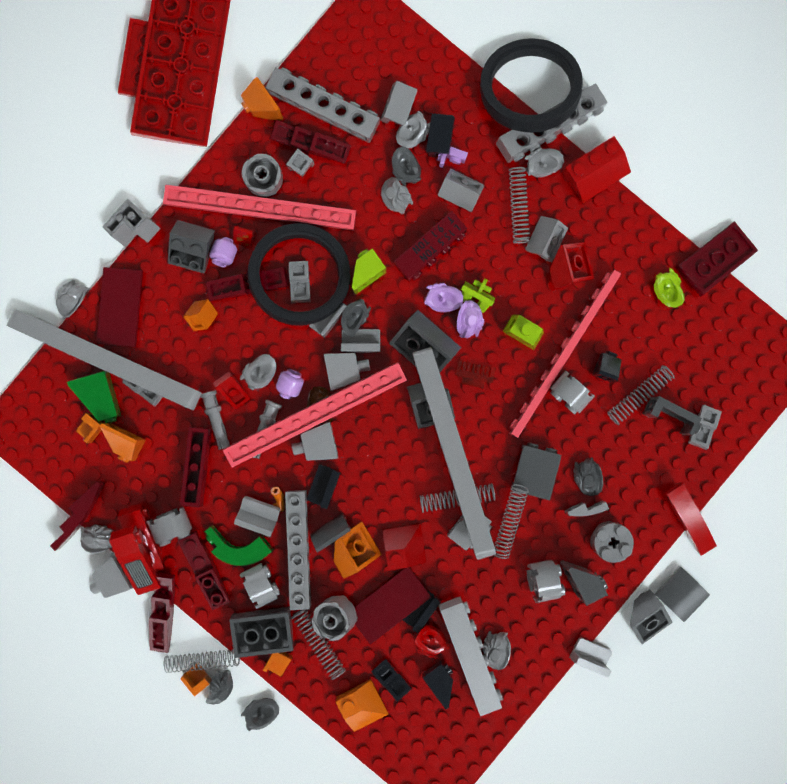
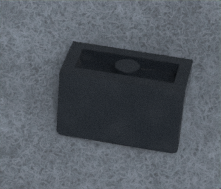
[426,114,455,157]
[307,464,341,509]
[403,590,441,633]

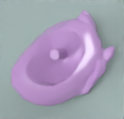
[424,283,463,312]
[457,300,485,338]

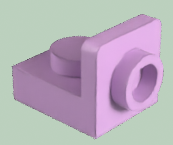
[437,147,468,168]

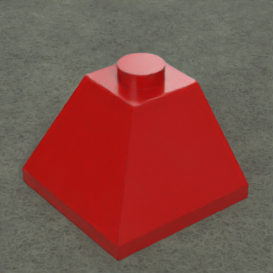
[550,242,595,288]
[383,524,426,571]

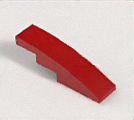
[665,482,717,556]

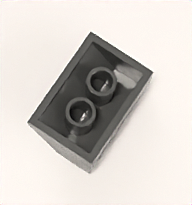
[389,310,461,373]
[560,560,608,606]
[229,606,294,658]

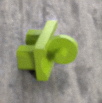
[461,278,495,313]

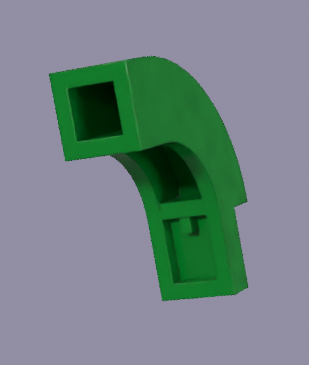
[205,525,274,566]

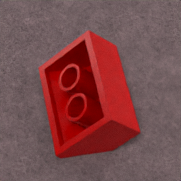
[562,136,631,204]

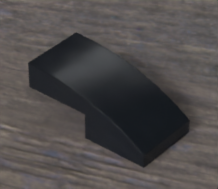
[371,659,413,702]

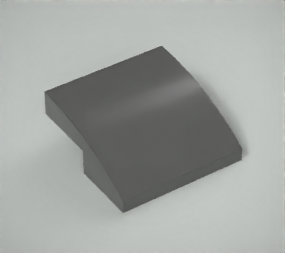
[310,513,351,552]
[655,566,710,622]

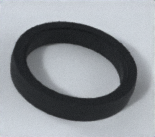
[480,38,583,132]
[248,223,351,326]

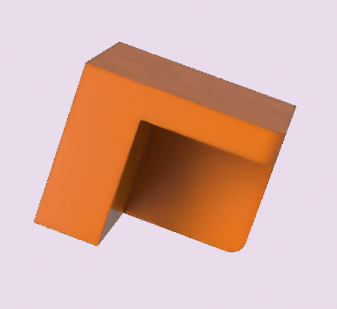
[183,299,218,331]
[76,413,103,443]
[263,652,293,676]
[180,663,212,697]

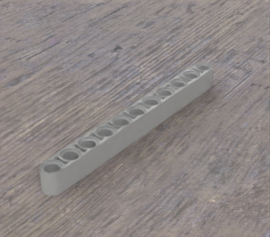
[6,308,202,410]
[412,347,496,560]

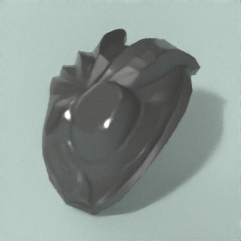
[392,147,421,186]
[341,299,371,337]
[573,457,603,496]
[205,669,233,705]
[240,698,280,732]

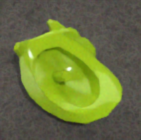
[654,268,685,307]

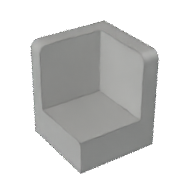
[286,149,315,177]

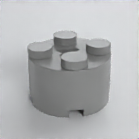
[242,154,283,197]
[550,370,595,414]
[147,506,192,547]
[590,521,634,563]
[527,560,565,603]
[240,563,280,609]
[312,595,357,641]

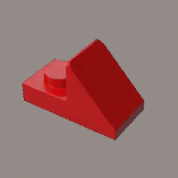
[213,372,251,409]

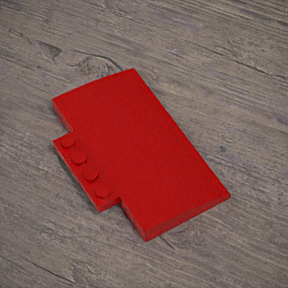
[118,0,231,147]

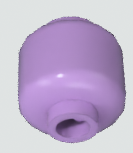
[209,237,237,267]
[276,369,304,399]

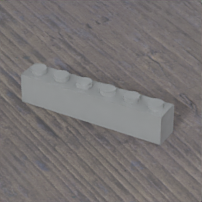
[439,597,503,716]

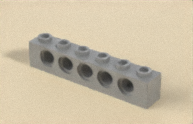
[265,67,380,143]
[496,83,608,163]
[285,490,311,610]

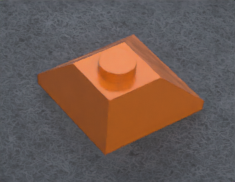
[240,77,283,121]
[100,423,145,463]
[334,522,382,578]
[336,679,388,732]

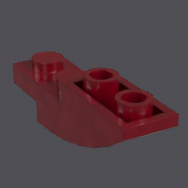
[178,531,230,610]

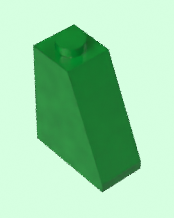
[67,371,122,423]

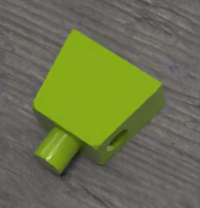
[502,315,544,350]

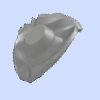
[396,111,431,148]
[524,148,564,177]
[381,177,413,214]
[56,280,89,318]
[240,354,276,390]
[80,524,113,554]
[482,631,511,670]

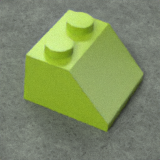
[352,249,386,295]

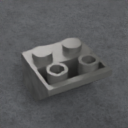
[168,220,215,273]

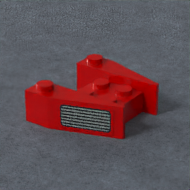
[109,503,165,595]

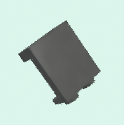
[642,396,702,436]
[510,442,562,500]

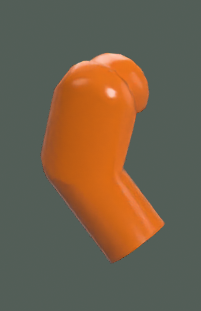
[271,487,286,512]

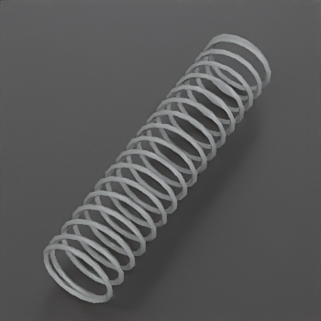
[508,167,530,243]
[607,365,675,425]
[420,483,495,513]
[494,484,529,559]
[291,610,346,680]
[163,649,240,673]

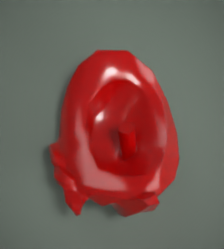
[415,625,450,659]

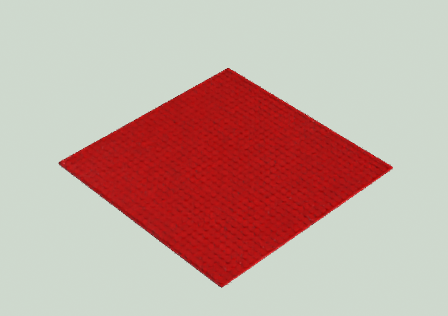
[0,0,787,784]

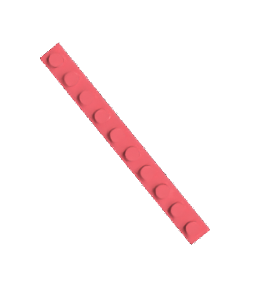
[163,185,356,231]
[509,270,621,438]
[223,362,407,467]

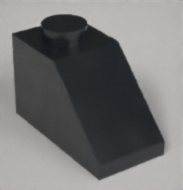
[592,351,622,382]
[422,660,453,709]

